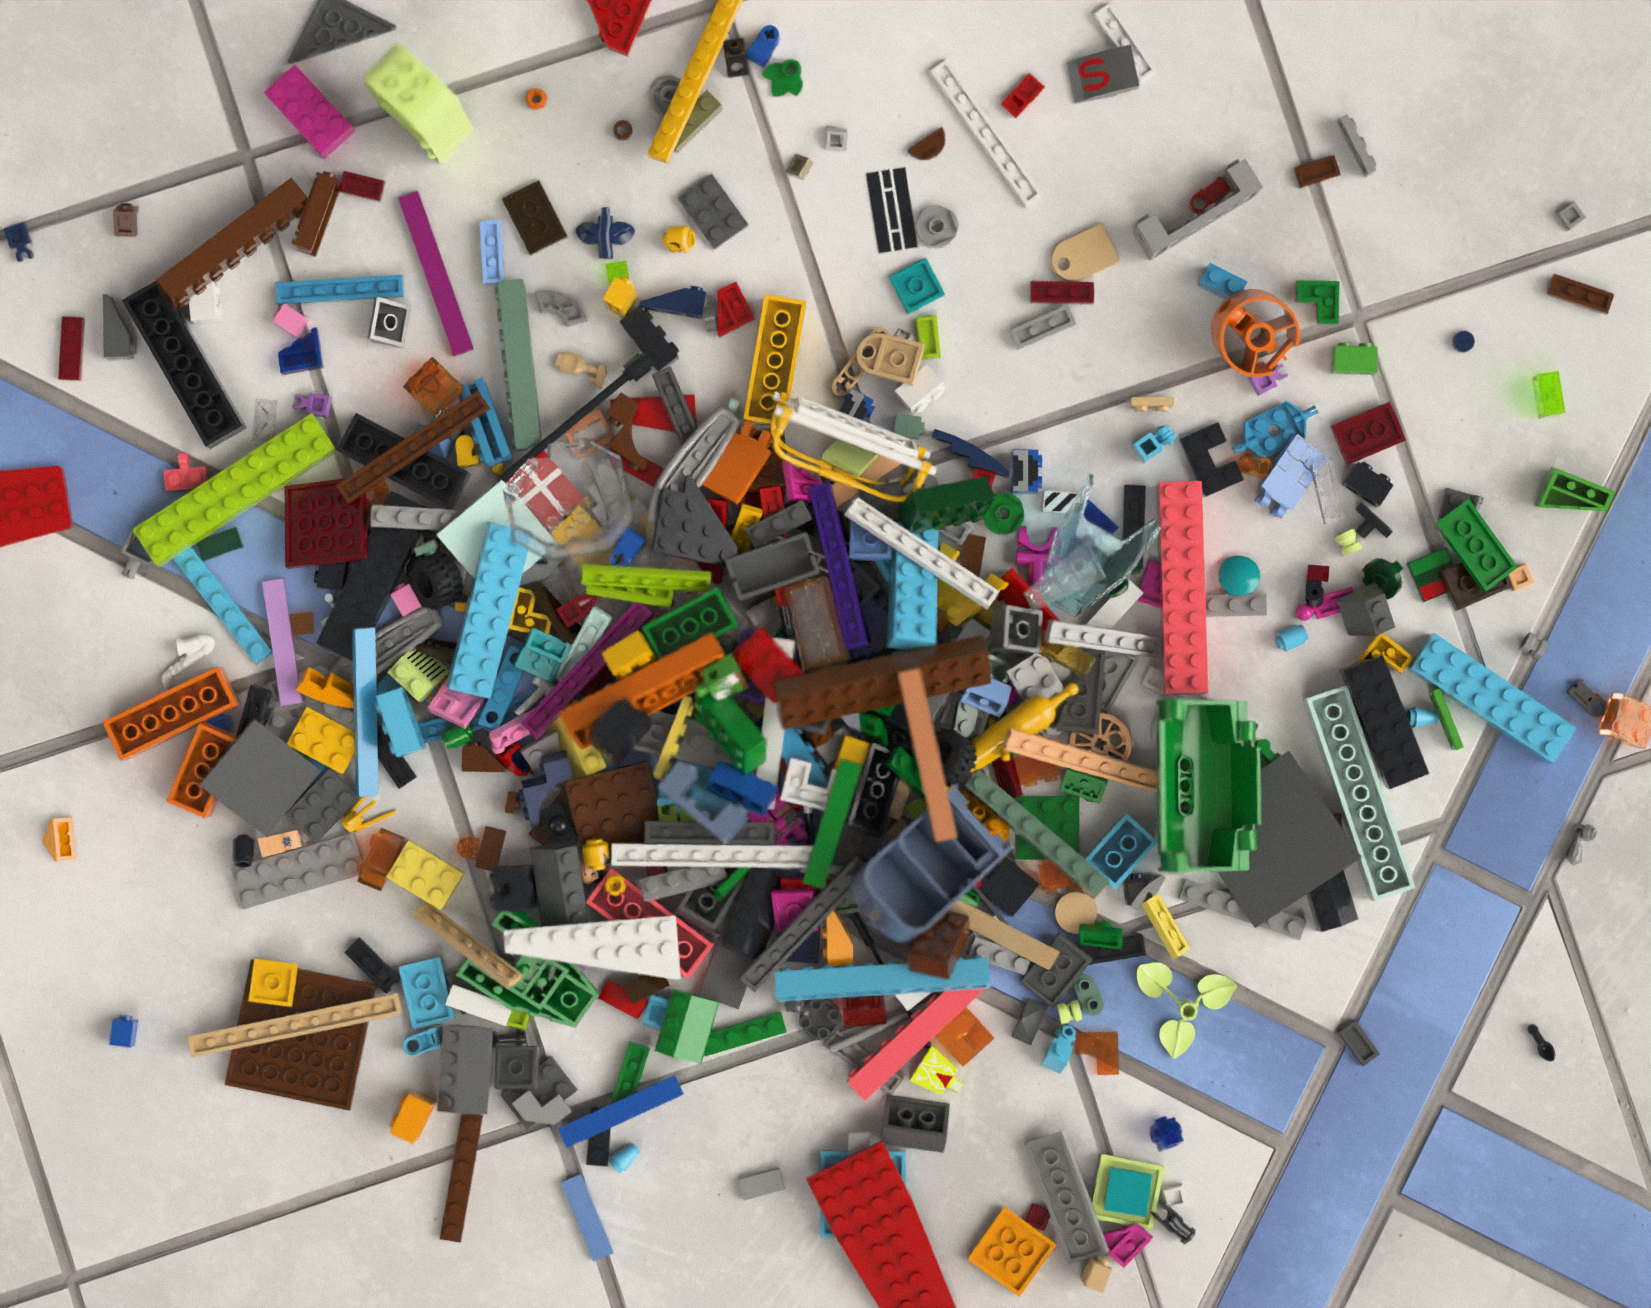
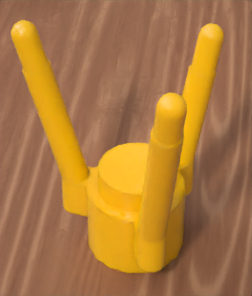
[341,796,397,833]

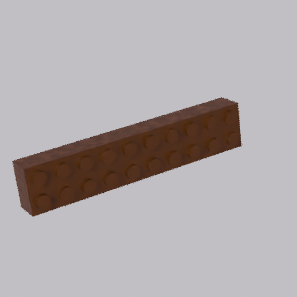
[773,635,991,730]

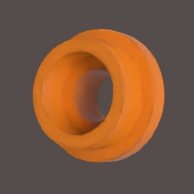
[526,88,547,110]

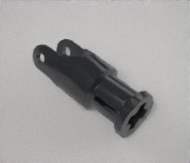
[1151,1200,1196,1244]

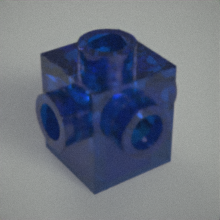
[1150,1116,1184,1152]

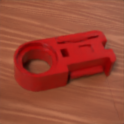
[1189,177,1230,214]

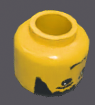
[582,838,611,870]

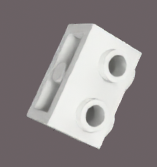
[895,364,945,415]

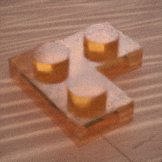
[1075,1031,1119,1075]

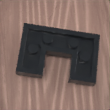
[1179,422,1244,497]

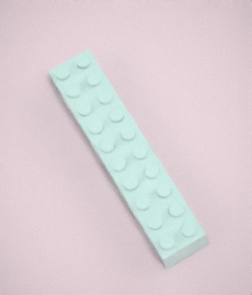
[1303,685,1415,901]

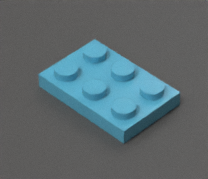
[398,956,455,1029]

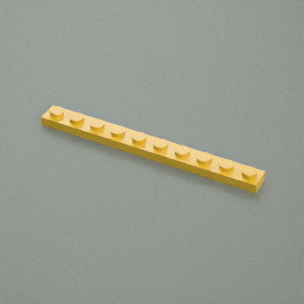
[647,0,743,164]

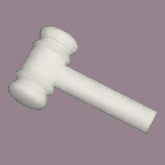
[514,676,556,717]

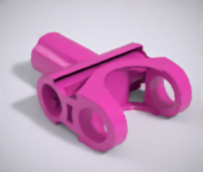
[1016,526,1060,589]

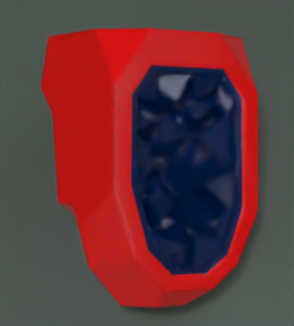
[496,742,531,777]

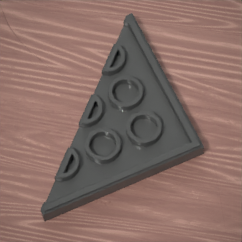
[288,0,397,64]

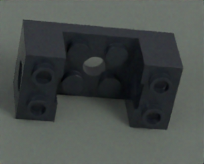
[489,865,537,912]

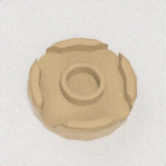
[1054,891,1097,934]

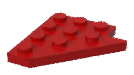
[587,0,652,57]

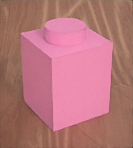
[273,304,309,338]
[391,583,423,617]

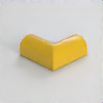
[1355,633,1414,674]

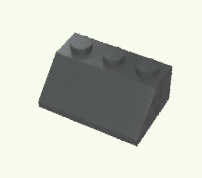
[881,1095,950,1153]

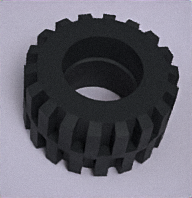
[410,552,463,610]
[934,728,977,787]

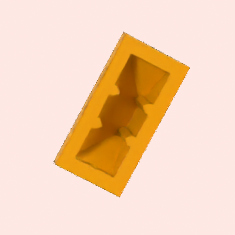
[42,817,76,862]

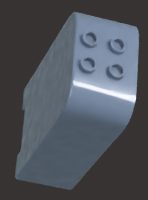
[850,784,1013,942]

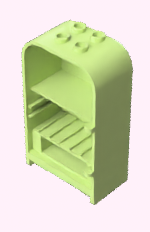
[362,43,473,163]

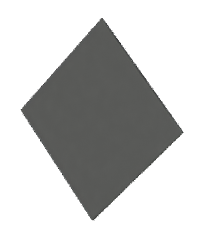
[1217,751,1362,928]

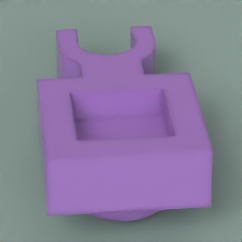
[1248,364,1288,396]
[292,393,332,418]

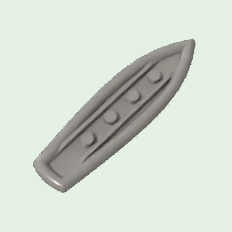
[647,406,740,523]
[326,605,443,684]

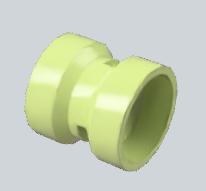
[1334,529,1362,556]
[1057,999,1082,1025]

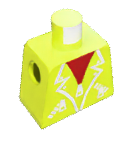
[909,1045,963,1094]

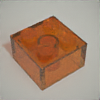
[1598,693,1651,749]

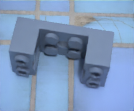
[658,761,749,845]

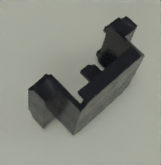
[588,698,653,766]

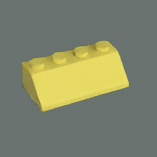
[536,697,608,780]

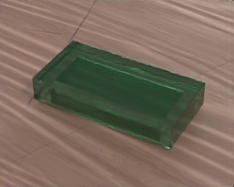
[197,527,244,562]

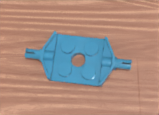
[1231,400,1318,460]

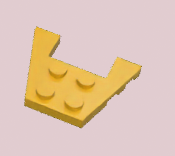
[937,541,1008,628]

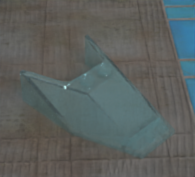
[1039,473,1162,618]

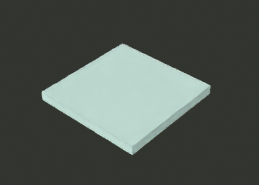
[436,480,556,578]

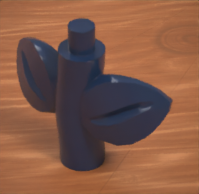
[575,207,635,259]

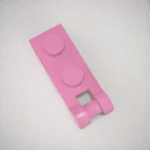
[489,708,535,754]

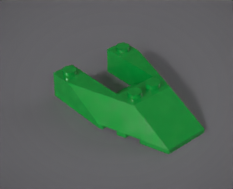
[456,911,599,1028]

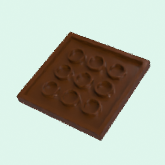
[564,760,662,857]

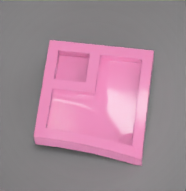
[428,678,488,729]

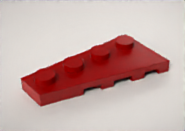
[610,394,697,433]

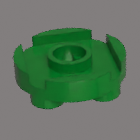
[983,493,1024,535]

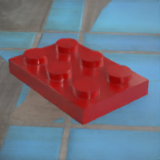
[732,627,805,704]

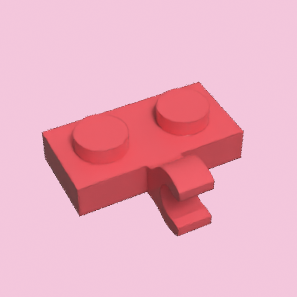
[163,453,208,492]

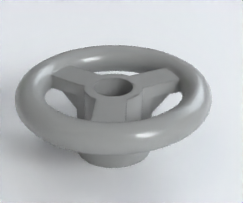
[649,76,681,116]

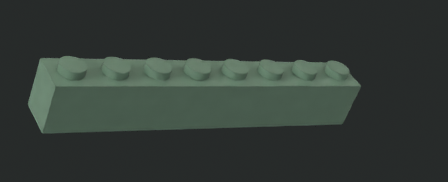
[495,279,542,451]
[964,770,1110,899]

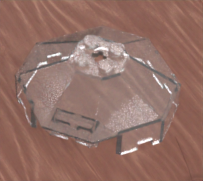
[502,438,633,561]

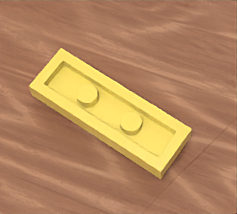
[1141,893,1190,959]

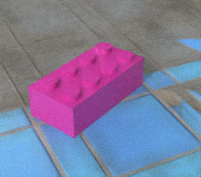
[264,64,355,159]

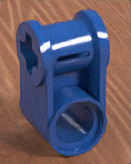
[746,25,780,68]
[610,528,647,567]

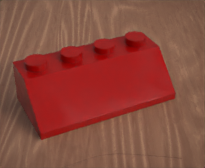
[995,568,1060,650]

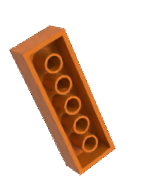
[102,666,241,761]

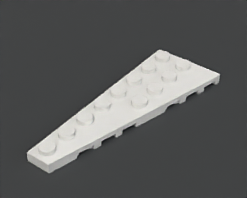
[503,916,681,979]

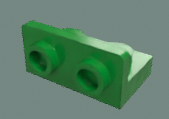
[1059,768,1108,804]

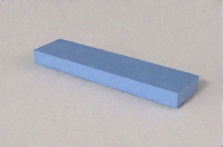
[561,1173,614,1262]

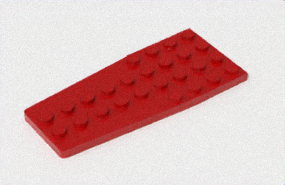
[0,466,73,548]
[806,1140,956,1308]

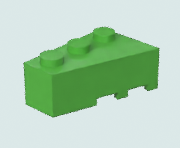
[1535,467,1615,511]

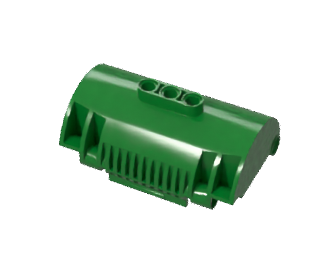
[1156,699,1261,873]

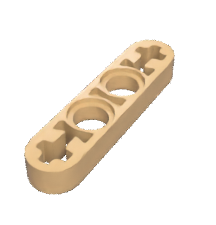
[832,327,889,397]

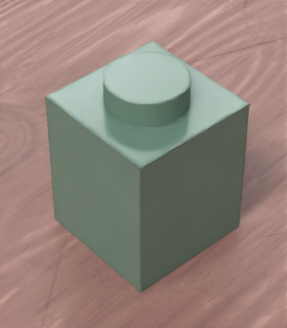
[894,414,925,440]

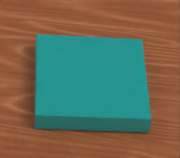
[888,257,945,315]
[1104,1167,1153,1217]

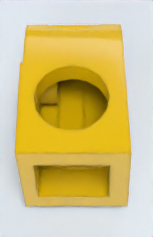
[456,435,481,468]

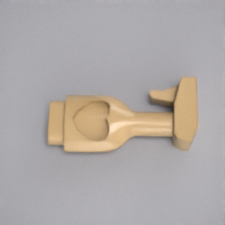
[555,351,607,389]

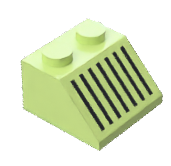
[387,648,450,702]

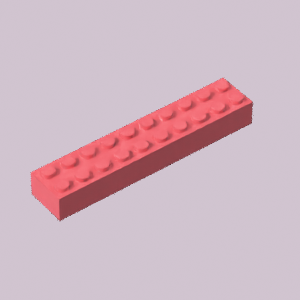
[1157,481,1208,695]

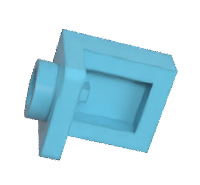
[642,995,669,1030]

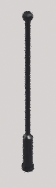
[849,912,931,1049]

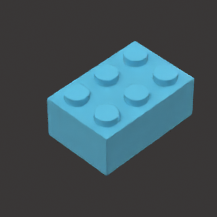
[374,688,426,757]
[1084,813,1158,889]

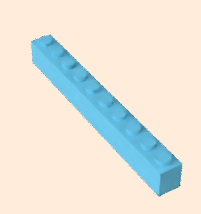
[775,956,991,1002]

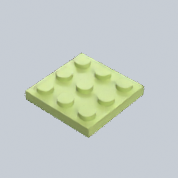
[1091,1153,1164,1230]

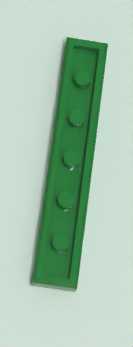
[803,759,862,889]

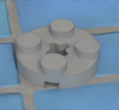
[916,205,958,248]

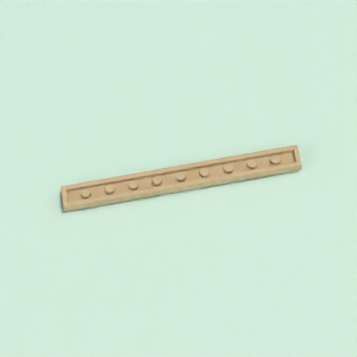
[187,993,402,1058]

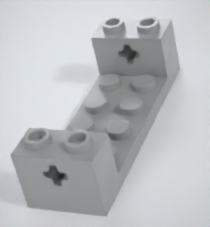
[1133,159,1263,261]

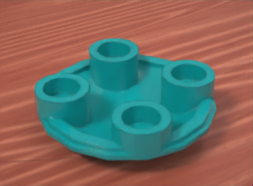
[1218,556,1260,596]

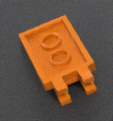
[702,420,773,505]

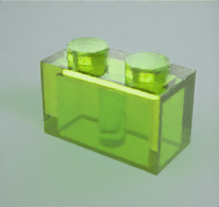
[1532,371,1566,419]

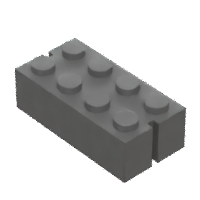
[725,532,820,601]

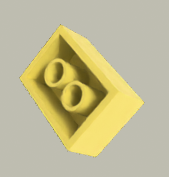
[387,840,466,910]

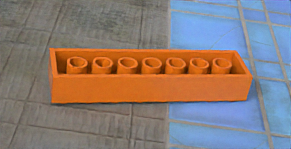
[559,633,727,750]

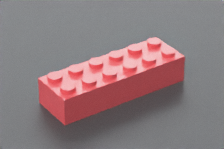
[586,867,714,979]

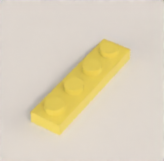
[653,696,695,780]

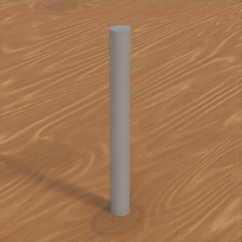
[828,1011,909,1053]

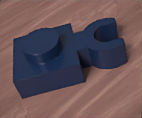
[3,222,34,262]

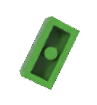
[1331,342,1377,375]

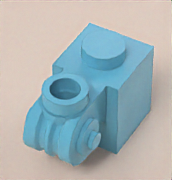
[1131,425,1177,464]
[1041,1024,1076,1074]

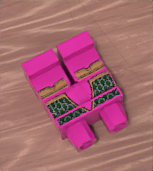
[746,789,808,845]

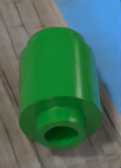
[441,724,474,749]

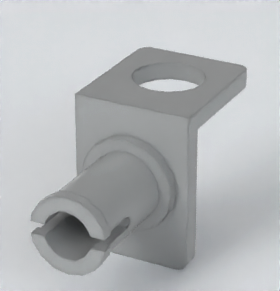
[121,530,153,580]

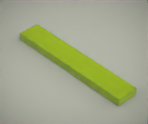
[581,564,711,592]

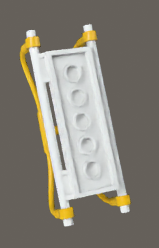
[770,392,937,502]

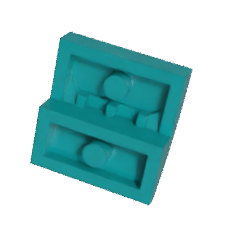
[513,628,572,683]

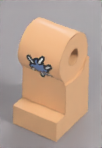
[258,830,302,857]

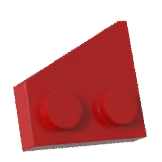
[717,282,755,338]

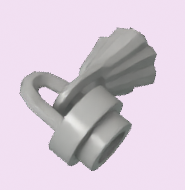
[1566,824,1597,865]

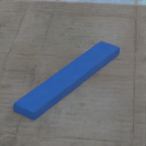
[558,1075,684,1148]

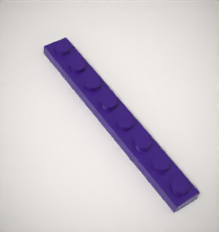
[809,482,868,651]

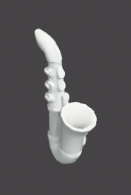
[162,634,215,692]

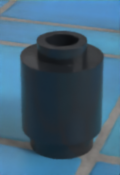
[232,834,254,868]

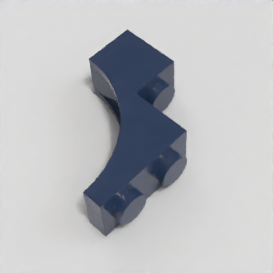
[518,750,573,827]

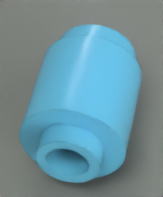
[1275,624,1308,652]

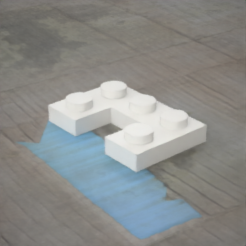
[781,757,838,811]

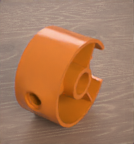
[1211,289,1300,377]

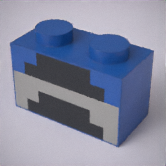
[839,388,875,421]
[1012,449,1042,494]

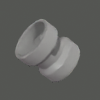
[1519,632,1549,661]

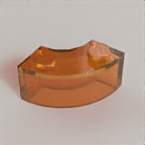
[357,828,405,891]

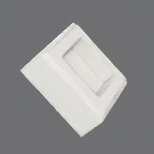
[1162,1184,1188,1209]

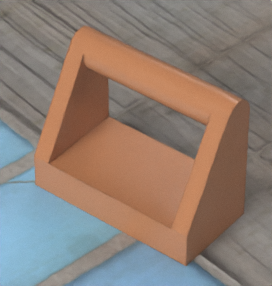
[565,408,615,459]

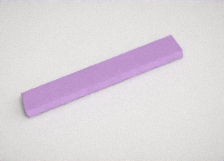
[262,578,303,707]

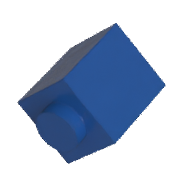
[109,1015,138,1048]

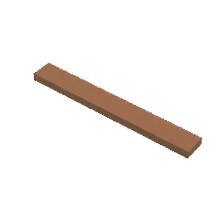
[897,668,957,842]

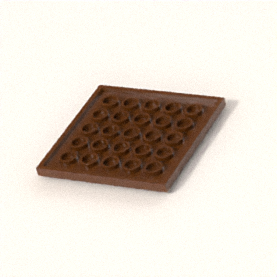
[224,959,377,1111]

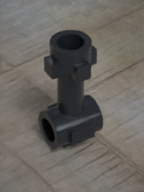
[492,1029,526,1048]

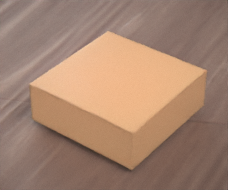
[1508,563,1534,591]

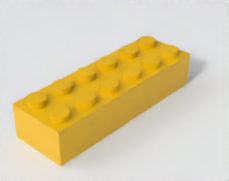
[743,294,807,429]

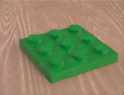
[1015,796,1079,860]

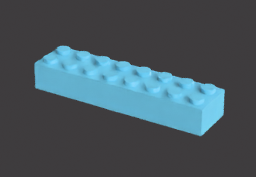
[446,522,533,699]
[1407,633,1577,764]

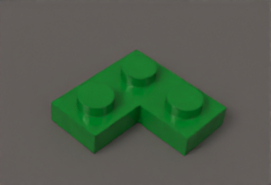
[1296,280,1340,324]

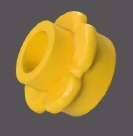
[605,875,626,896]

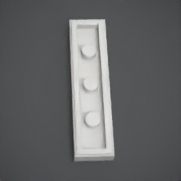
[1093,2,1157,84]

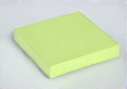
[822,439,879,477]

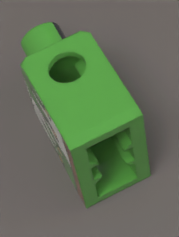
[694,653,749,700]

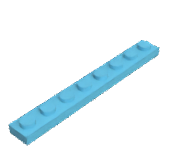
[173,547,273,665]

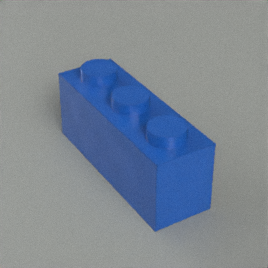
[706,760,778,817]

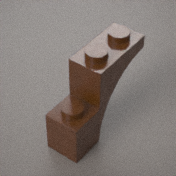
[606,392,650,472]

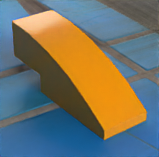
[296,667,354,709]

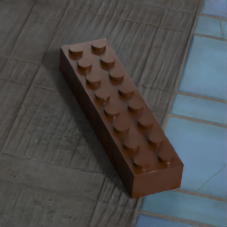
[156,178,308,310]

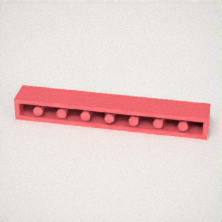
[847,989,985,1101]

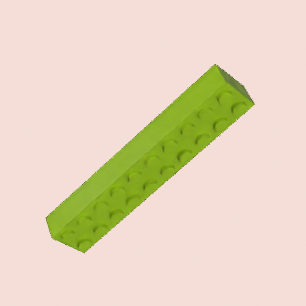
[132,413,338,568]

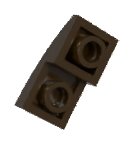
[623,974,669,1004]

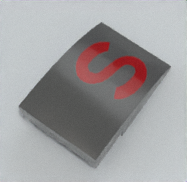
[1067,45,1139,104]

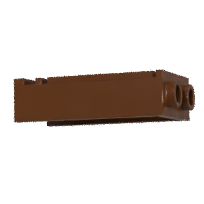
[291,171,340,257]

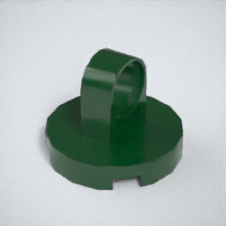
[1362,558,1403,599]

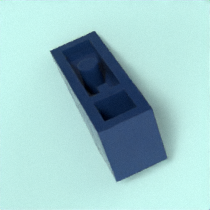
[639,286,707,320]

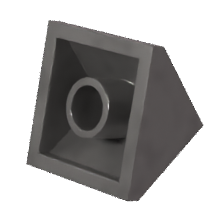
[368,297,411,348]

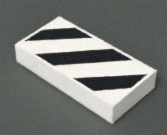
[1042,490,1086,515]

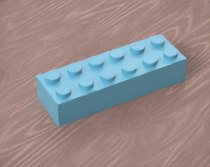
[887,522,939,651]

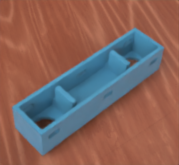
[478,645,525,731]

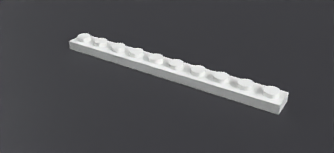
[612,843,814,868]

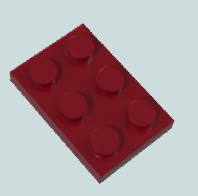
[1330,402,1406,465]

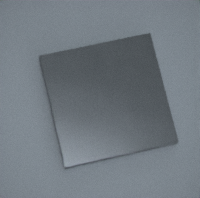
[199,718,321,837]

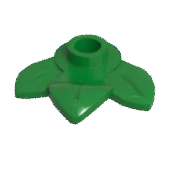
[762,59,803,97]

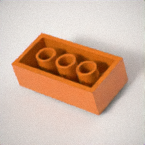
[166,722,239,818]

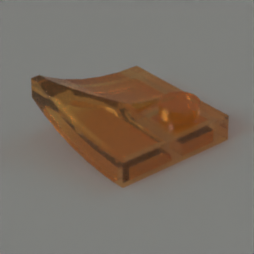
[935,1007,994,1067]

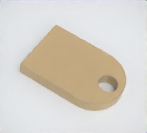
[1051,223,1120,282]
[857,333,925,386]

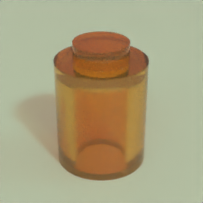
[1238,452,1271,478]

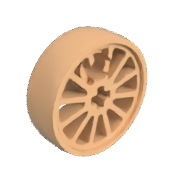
[1068,712,1132,761]

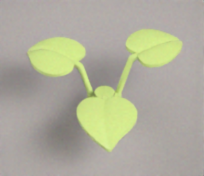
[1137,962,1237,1059]

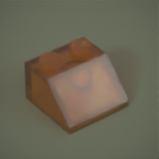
[403,357,465,419]

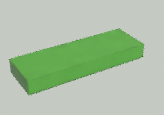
[1429,688,1464,750]

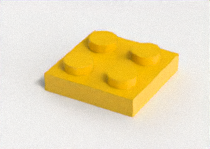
[249,958,298,1007]

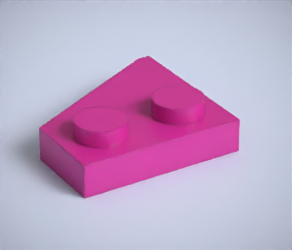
[782,460,822,503]
[1103,1222,1153,1268]

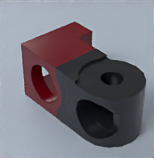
[1305,564,1329,608]

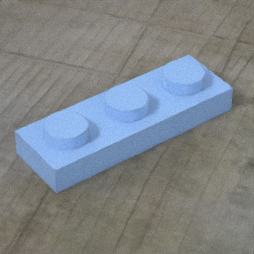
[480,220,505,285]

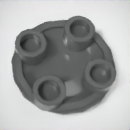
[799,999,841,1040]

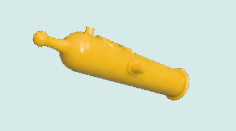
[942,683,1078,790]

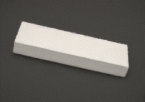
[445,984,511,1026]

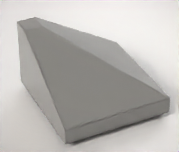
[826,125,847,151]

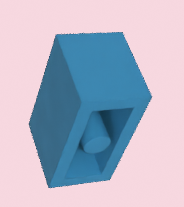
[1197,263,1248,300]

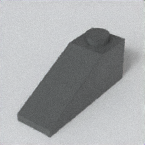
[103,294,137,360]

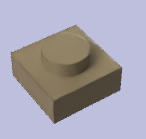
[785,154,814,180]

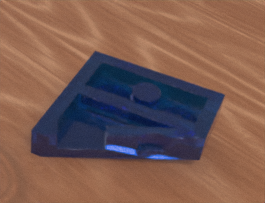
[278,327,324,375]

